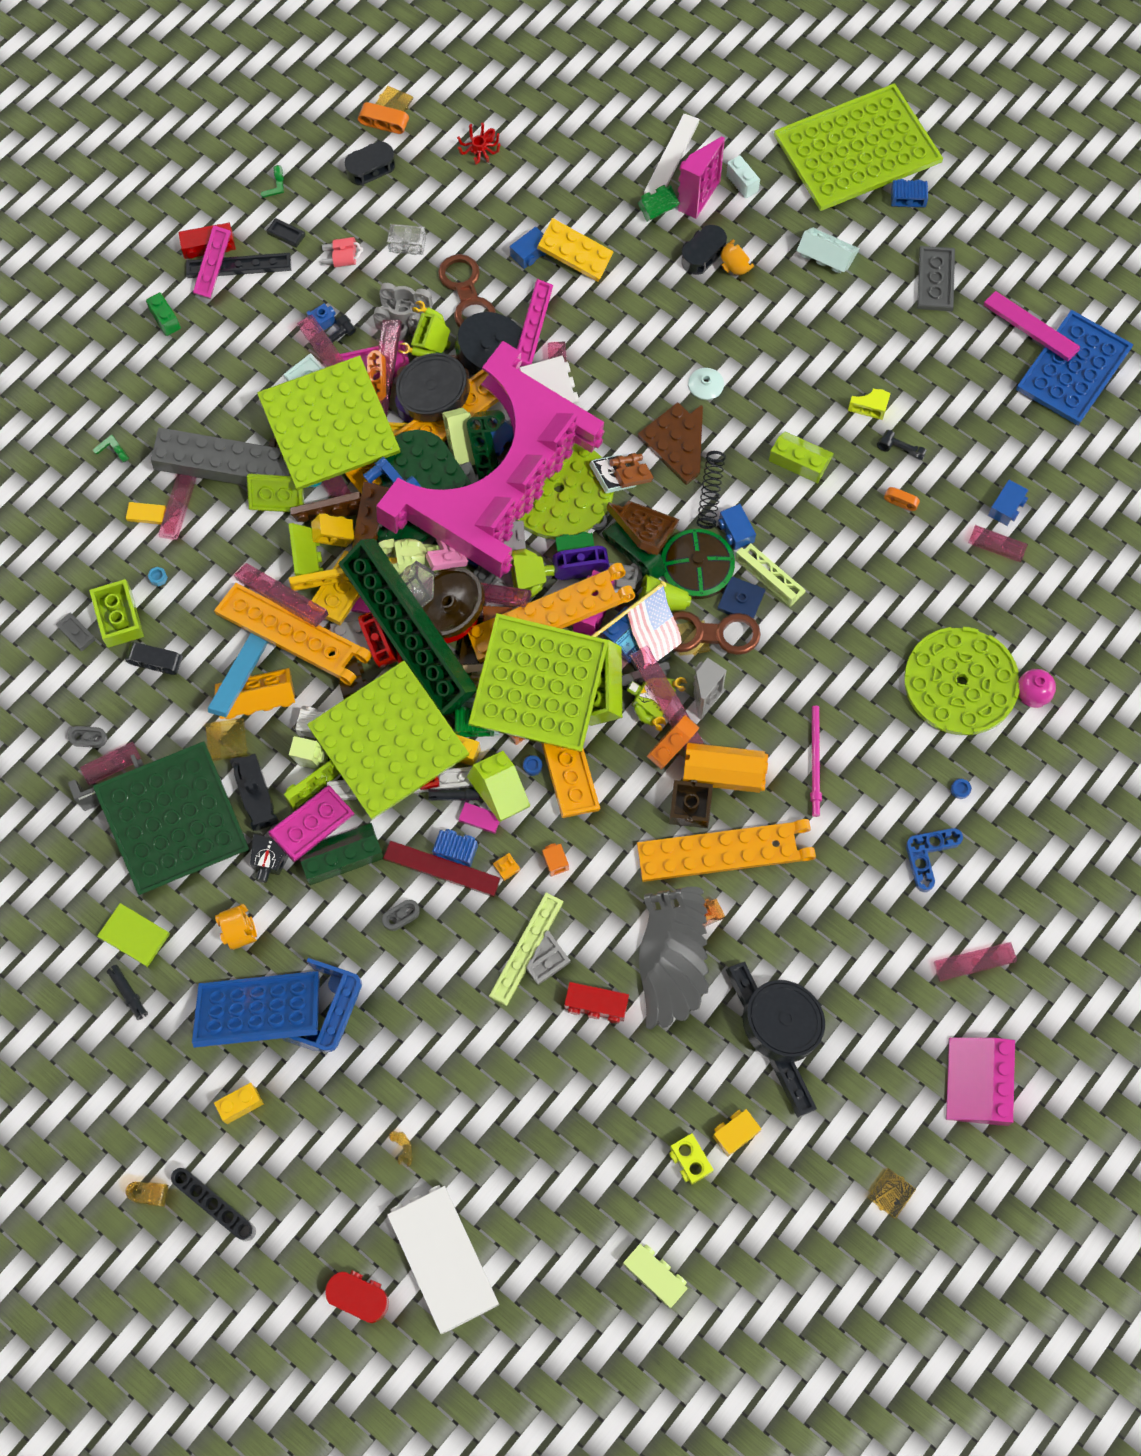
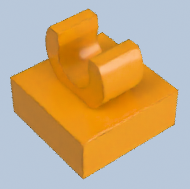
[493,853,520,881]

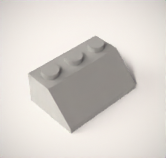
[693,658,727,720]

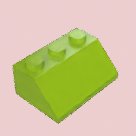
[769,431,834,484]
[289,523,324,587]

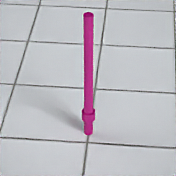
[810,706,822,817]

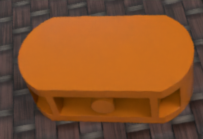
[647,715,699,769]

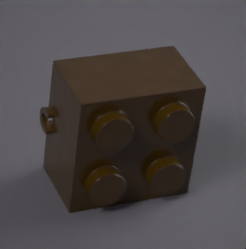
[669,780,713,829]

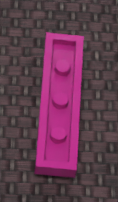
[193,225,231,299]

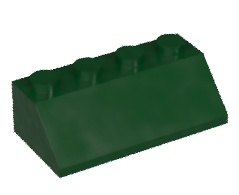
[300,823,384,886]

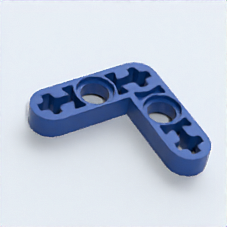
[906,828,963,892]

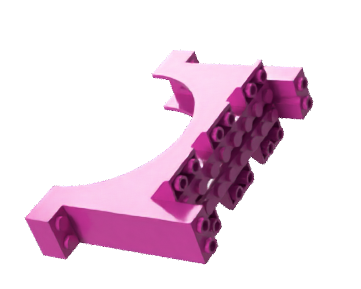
[376,341,605,578]

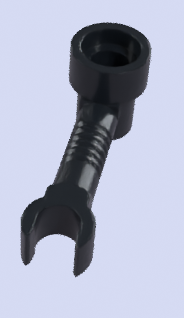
[315,315,356,354]
[876,430,927,460]

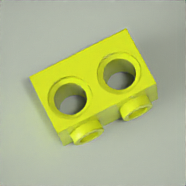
[669,1133,714,1185]

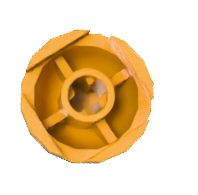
[721,239,754,275]

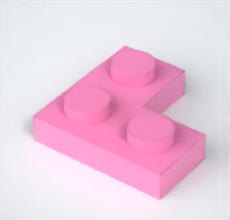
[425,539,468,571]

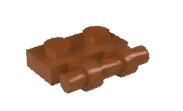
[609,453,654,488]

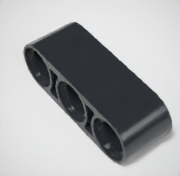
[125,642,183,675]

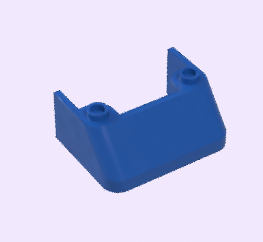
[282,958,362,1052]

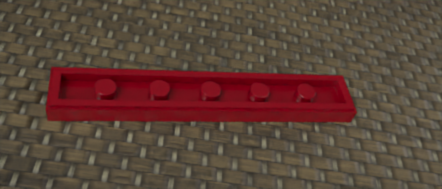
[383,841,501,897]

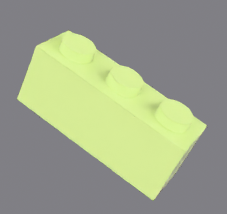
[442,407,475,465]
[289,736,328,770]
[623,1244,688,1309]

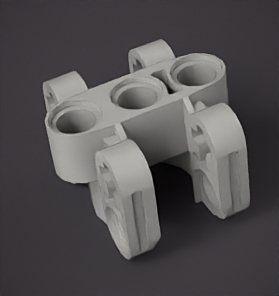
[373,283,433,341]

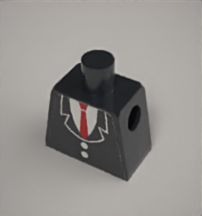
[250,834,289,883]

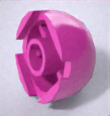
[1018,669,1056,708]

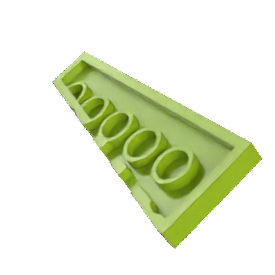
[284,760,340,811]

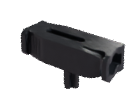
[230,754,279,831]

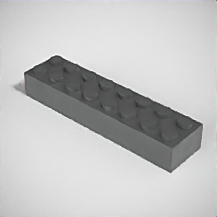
[151,428,291,486]

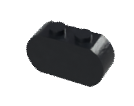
[345,141,395,185]
[681,225,727,275]

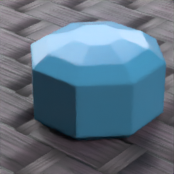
[148,567,168,587]

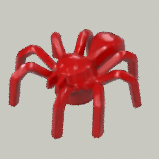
[457,123,501,165]

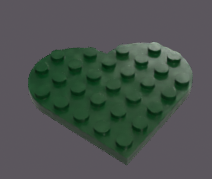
[377,430,472,542]

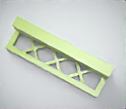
[735,543,806,607]

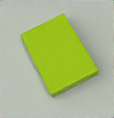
[247,474,304,512]
[97,903,170,967]

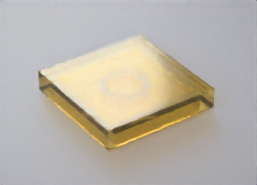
[205,718,248,761]

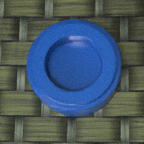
[523,756,542,776]
[951,779,972,799]

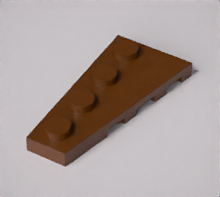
[351,482,390,550]
[290,492,361,522]

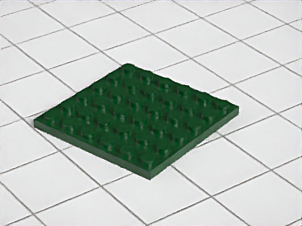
[93,741,250,895]

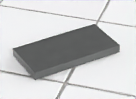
[917,246,955,311]

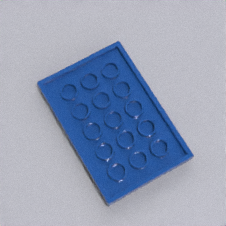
[1016,310,1134,426]
[192,971,320,1048]

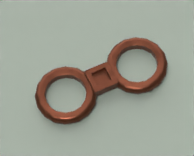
[438,254,496,328]
[672,611,761,655]

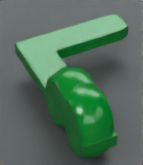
[261,165,284,198]
[93,434,129,462]

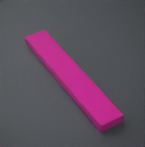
[517,279,553,367]
[984,291,1080,361]

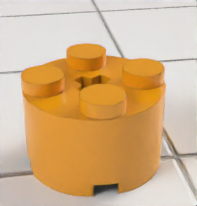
[215,904,257,950]

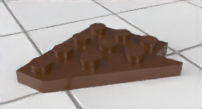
[638,402,703,485]
[606,500,680,555]

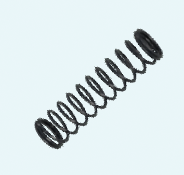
[696,450,726,529]

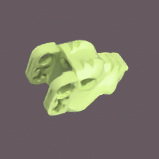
[378,539,443,588]

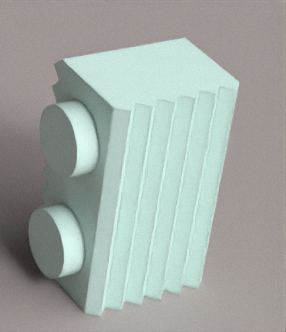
[726,155,760,198]

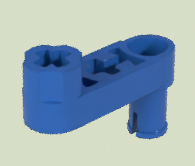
[363,457,421,487]

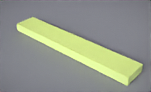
[489,893,563,1006]

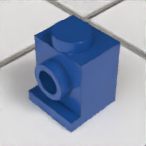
[306,303,336,334]

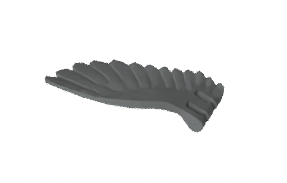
[639,887,709,1029]

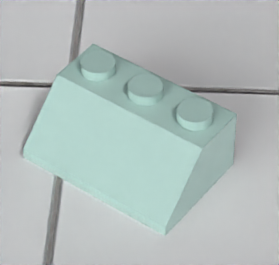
[797,227,860,273]

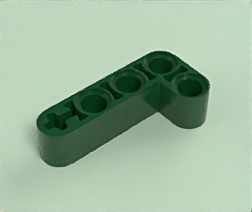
[467,410,505,480]
[602,521,666,579]

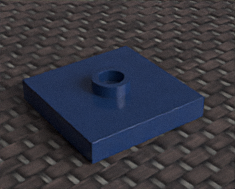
[717,576,766,619]

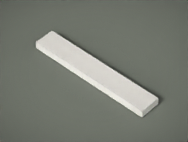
[644,114,699,195]

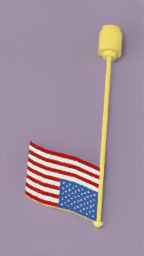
[592,581,681,668]

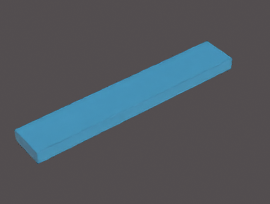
[208,633,269,718]

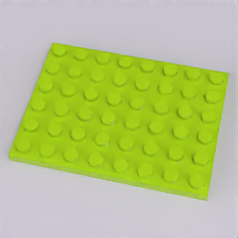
[774,83,943,211]

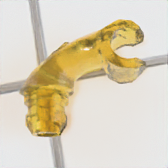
[389,1131,413,1167]

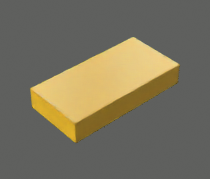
[126,502,166,525]

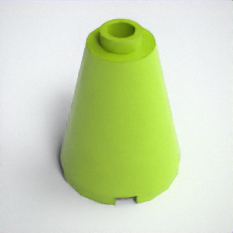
[638,575,691,611]

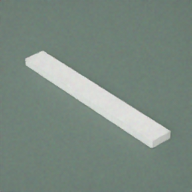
[327,767,473,801]

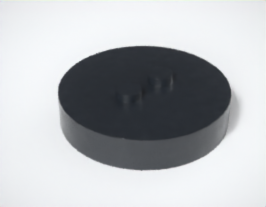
[455,312,522,374]
[396,353,470,422]
[743,980,825,1063]

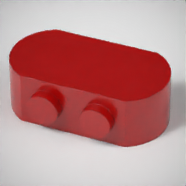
[358,611,398,668]
[325,1270,389,1323]

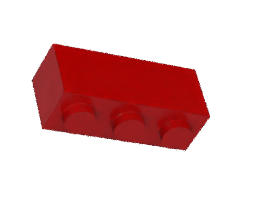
[178,222,236,259]
[564,982,629,1023]

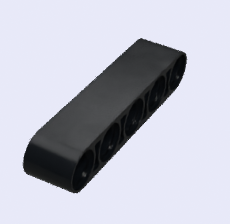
[171,1168,256,1241]

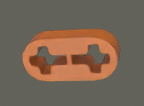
[884,487,920,511]

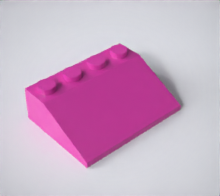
[678,136,725,219]
[946,1038,1015,1126]

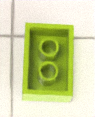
[89,579,144,648]

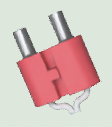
[322,237,363,267]

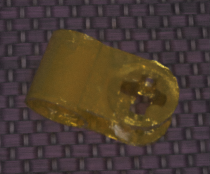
[126,1182,169,1207]

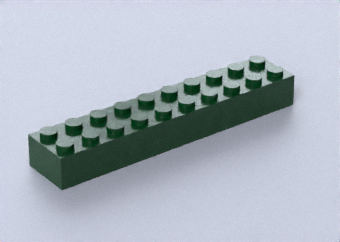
[338,539,477,715]

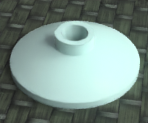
[688,368,724,400]

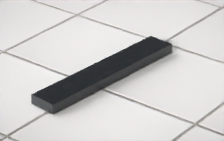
[186,253,292,279]

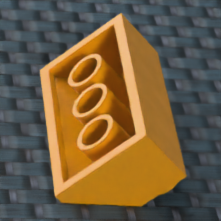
[215,668,295,719]

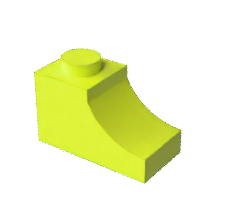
[848,388,890,420]

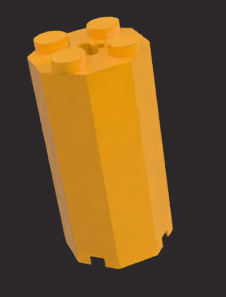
[683,743,768,793]

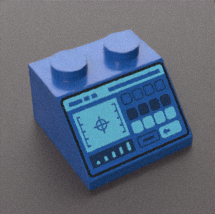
[601,606,641,663]

